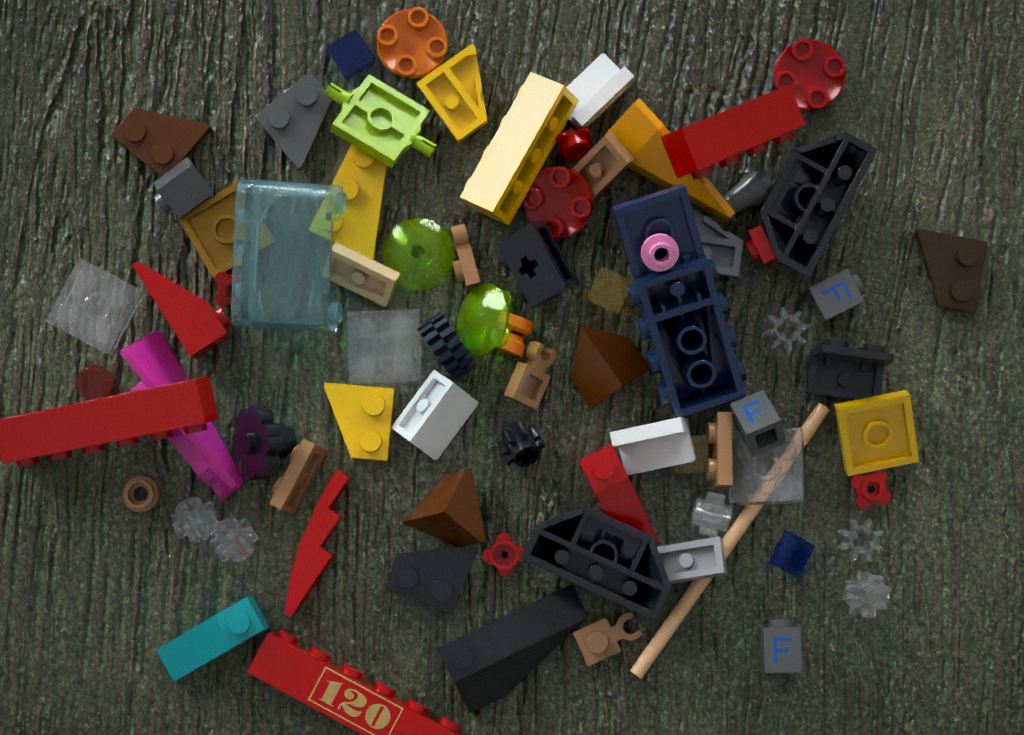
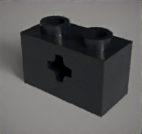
[497,221,579,308]

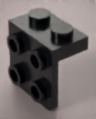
[805,339,894,400]

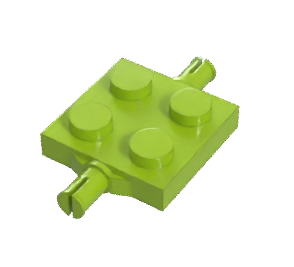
[324,74,437,168]

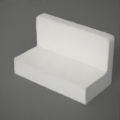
[566,54,635,128]
[391,370,478,460]
[610,417,696,475]

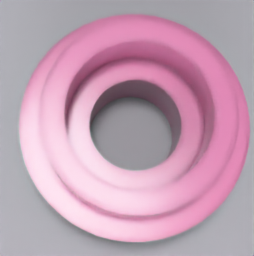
[641,233,679,272]

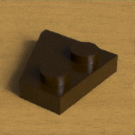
[915,229,988,314]

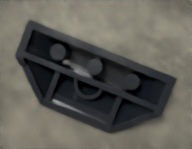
[759,132,878,278]
[521,506,672,621]

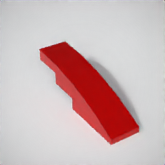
[284,470,352,617]

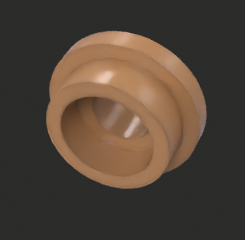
[122,476,160,512]

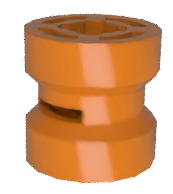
[489,311,535,358]

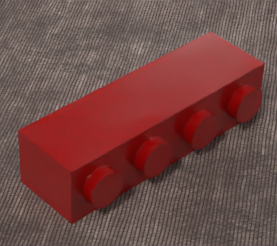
[661,85,806,180]

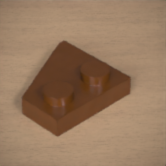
[111,108,212,176]

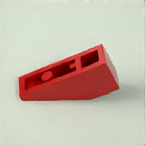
[132,261,232,359]
[578,444,660,545]

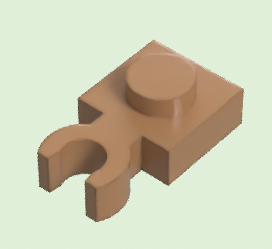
[451,224,481,290]
[504,340,557,410]
[573,612,642,666]

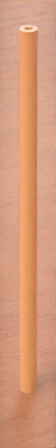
[630,402,830,679]

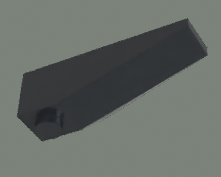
[438,584,588,713]

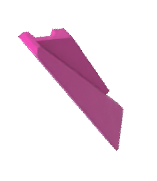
[119,331,245,501]

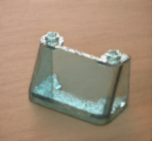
[231,179,347,332]

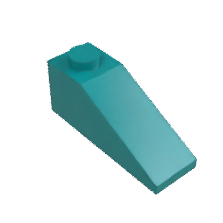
[156,596,271,682]

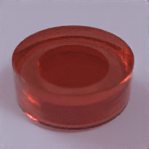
[76,365,115,400]

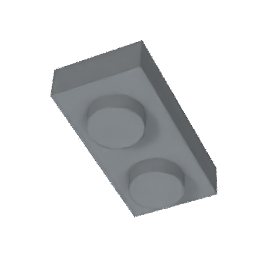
[657,536,727,584]

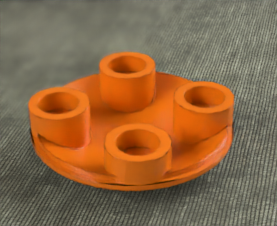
[376,7,448,79]

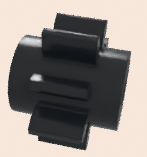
[497,422,545,467]

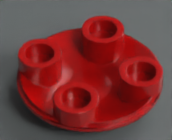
[773,39,846,111]
[522,166,594,238]

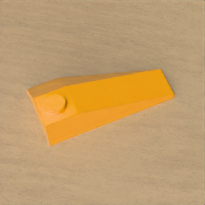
[605,98,735,223]

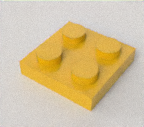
[834,390,919,476]

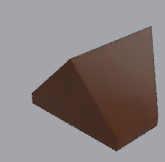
[570,325,651,409]
[402,469,486,547]

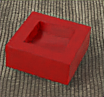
[744,225,776,267]

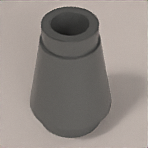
[722,168,774,214]

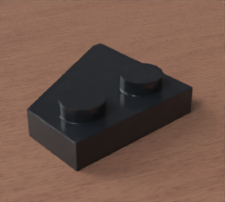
[385,546,478,614]

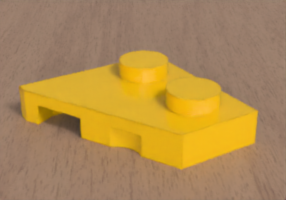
[416,43,488,144]
[324,382,395,461]

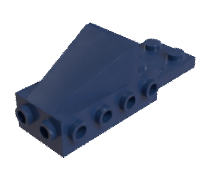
[612,184,747,418]

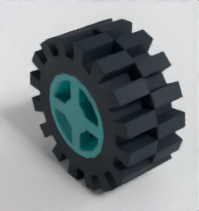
[417,312,478,382]

